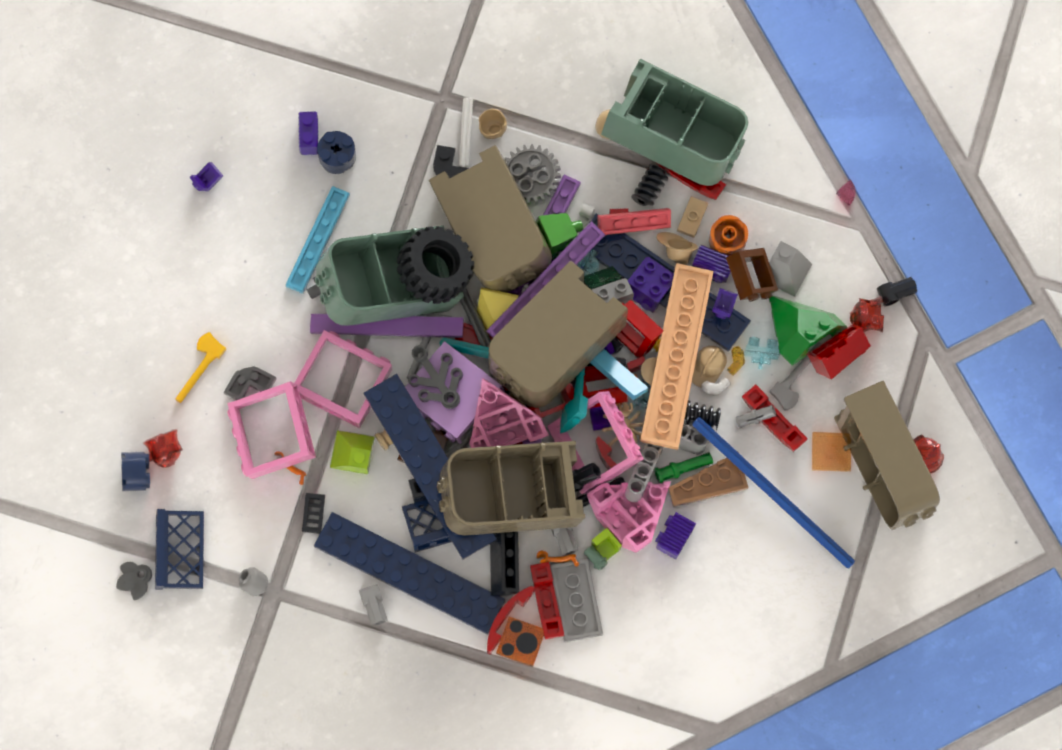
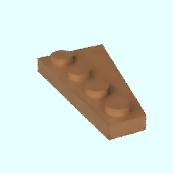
[668,451,748,507]

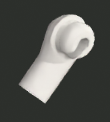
[701,377,730,395]

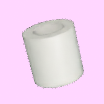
[579,204,594,219]

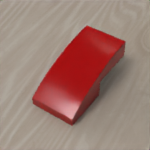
[595,436,617,470]

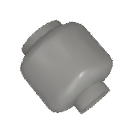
[238,567,268,596]

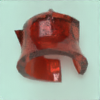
[849,295,884,333]
[143,429,183,468]
[913,434,944,473]

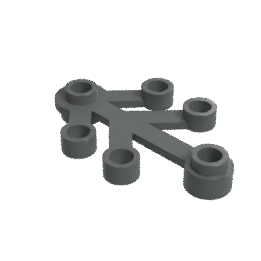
[408,345,463,409]

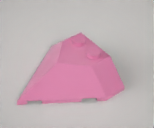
[470,378,549,448]
[587,481,671,553]

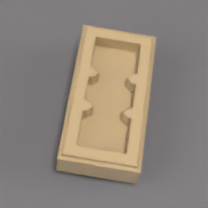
[677,196,708,238]

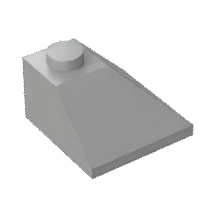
[769,241,812,297]

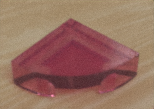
[836,180,856,206]

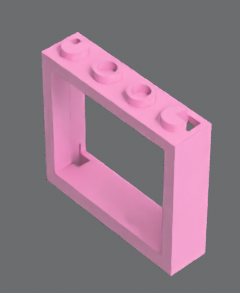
[295,330,392,428]
[227,381,316,479]
[547,391,644,494]

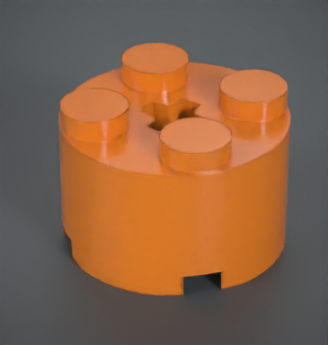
[709,215,748,256]

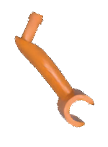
[273,451,306,485]
[537,550,579,567]

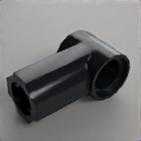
[877,277,917,306]
[572,463,601,492]

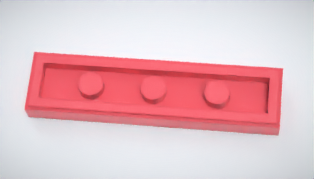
[598,208,671,235]

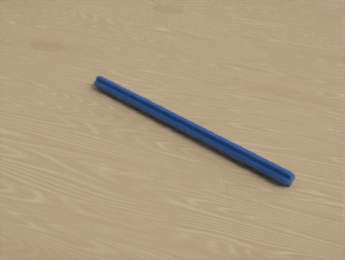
[692,417,855,569]

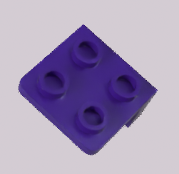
[628,257,674,314]

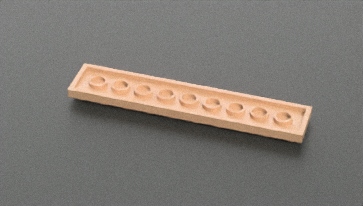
[640,263,713,450]

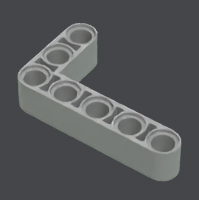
[625,423,708,502]

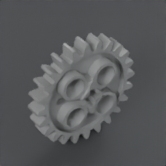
[505,144,561,205]

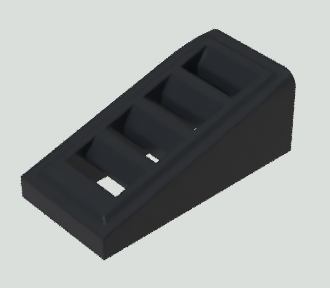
[302,493,325,534]

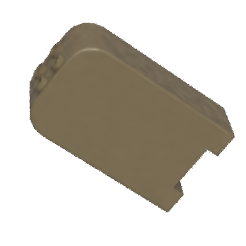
[429,145,552,293]
[489,261,628,408]
[834,380,940,530]
[437,441,585,535]

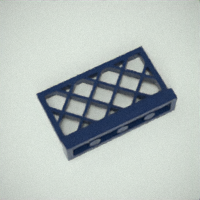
[402,500,452,553]
[155,509,204,590]

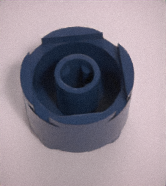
[317,131,356,174]
[121,452,150,491]

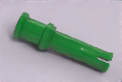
[654,452,713,483]

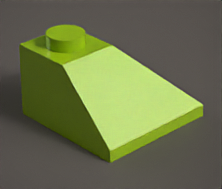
[330,430,375,474]

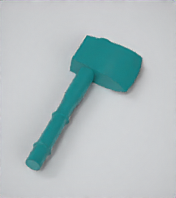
[560,368,588,434]

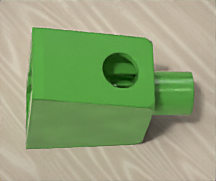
[536,213,583,254]

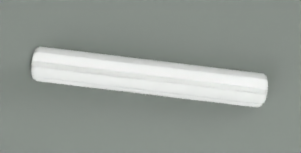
[459,98,473,168]

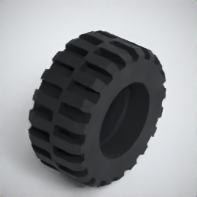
[397,226,474,304]

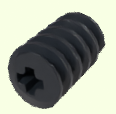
[631,164,669,206]
[684,400,721,432]

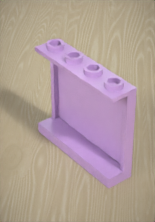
[405,341,505,444]

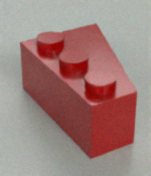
[807,324,871,380]

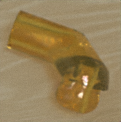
[727,346,745,376]

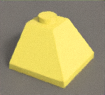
[477,287,519,330]

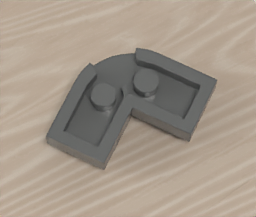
[224,366,277,400]

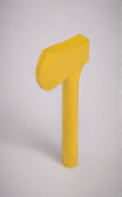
[175,332,227,403]

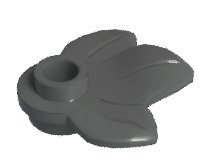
[116,562,152,600]

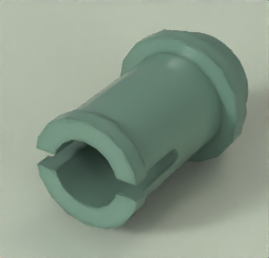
[583,545,608,571]

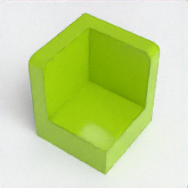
[591,528,622,561]

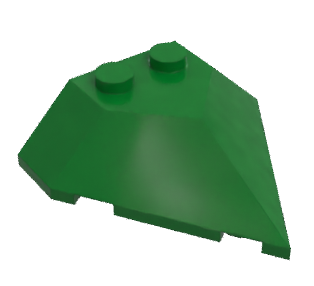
[769,295,847,366]

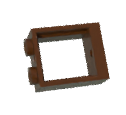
[726,248,778,302]

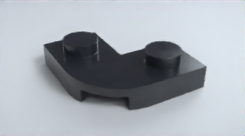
[433,145,469,178]

